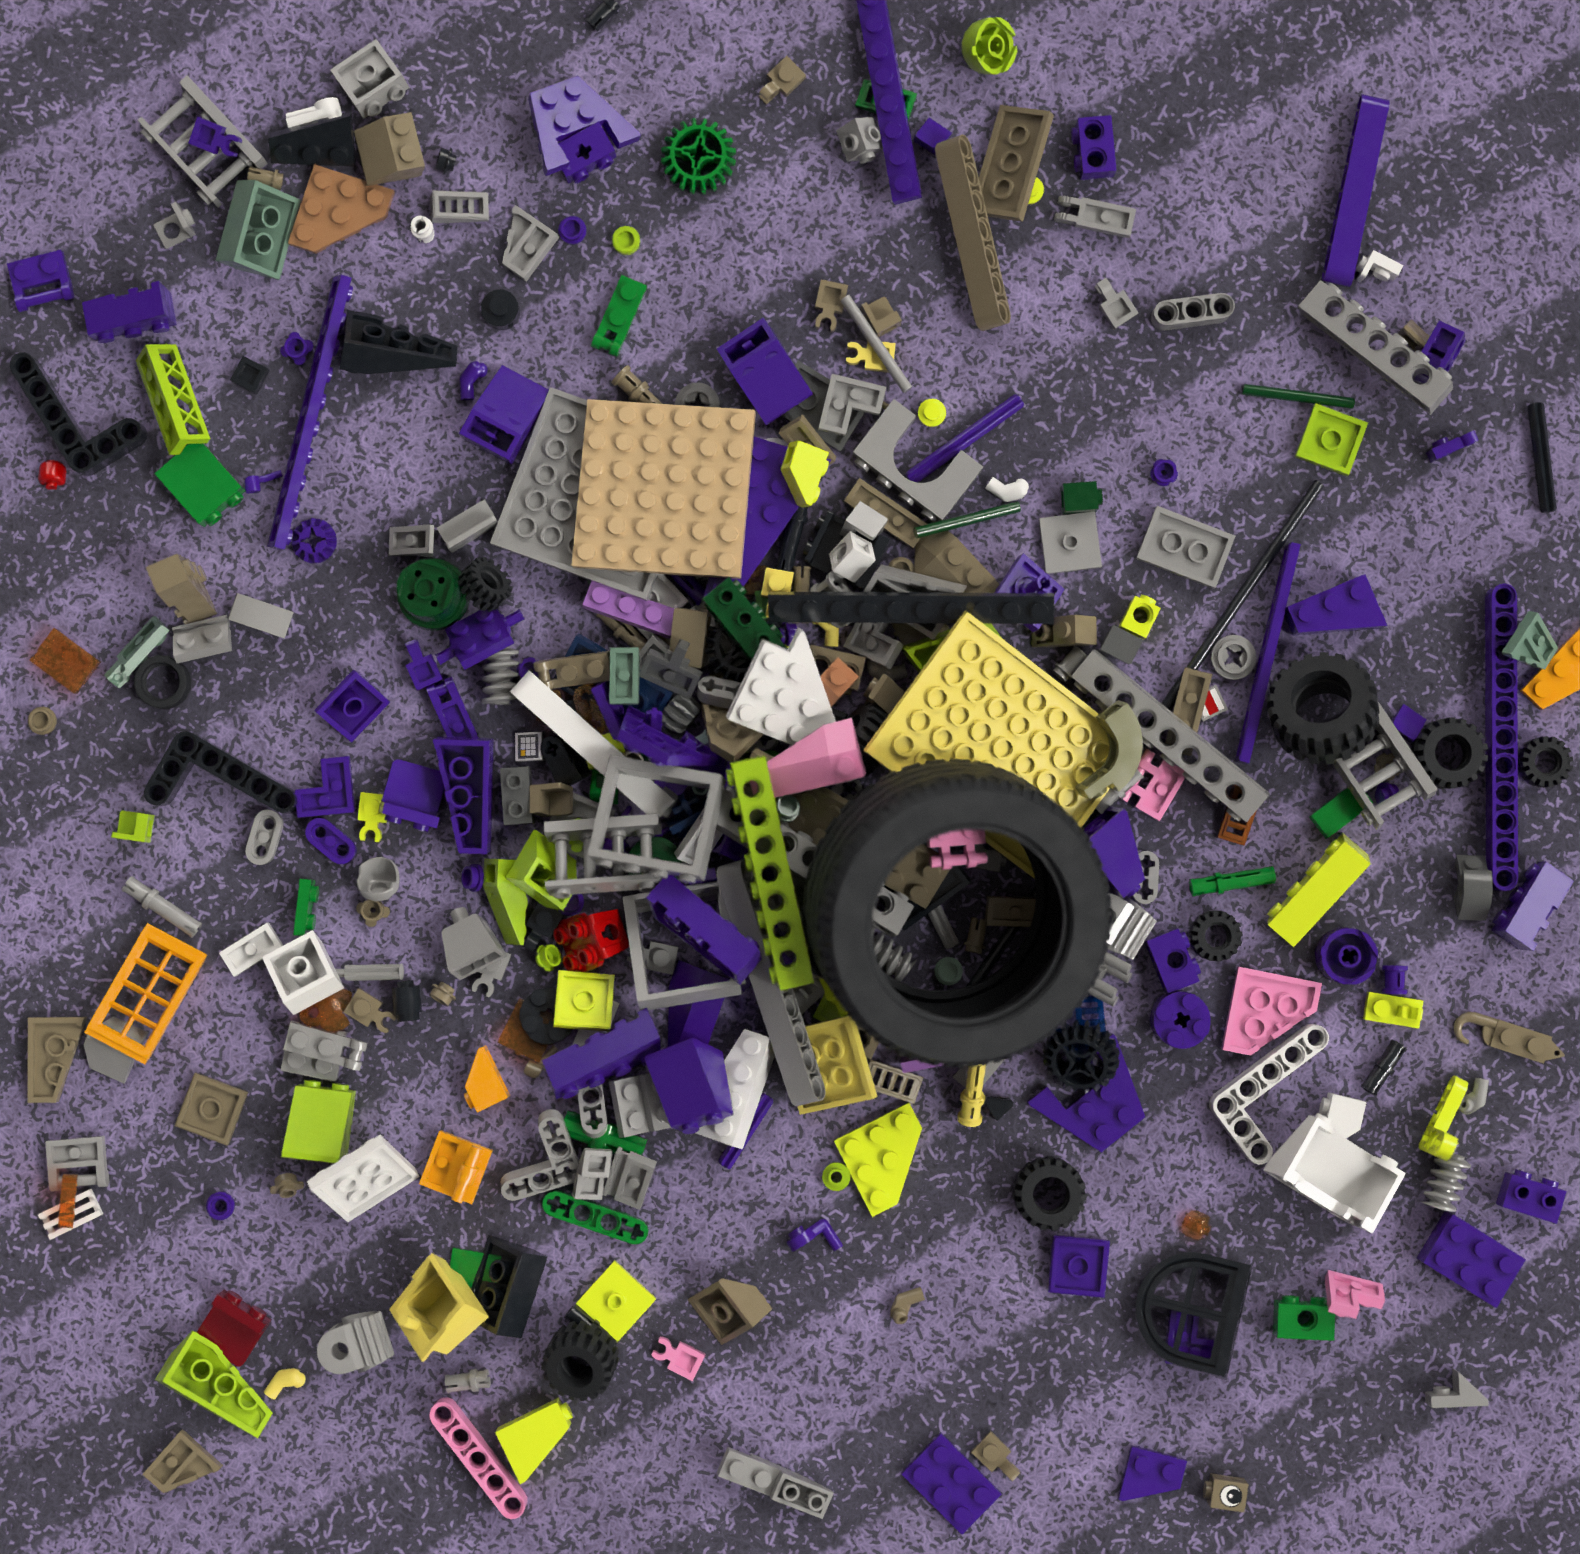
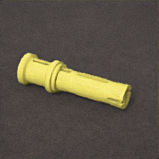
[957,1065,986,1127]

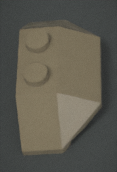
[914,521,999,593]

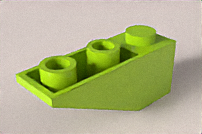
[483,858,528,945]

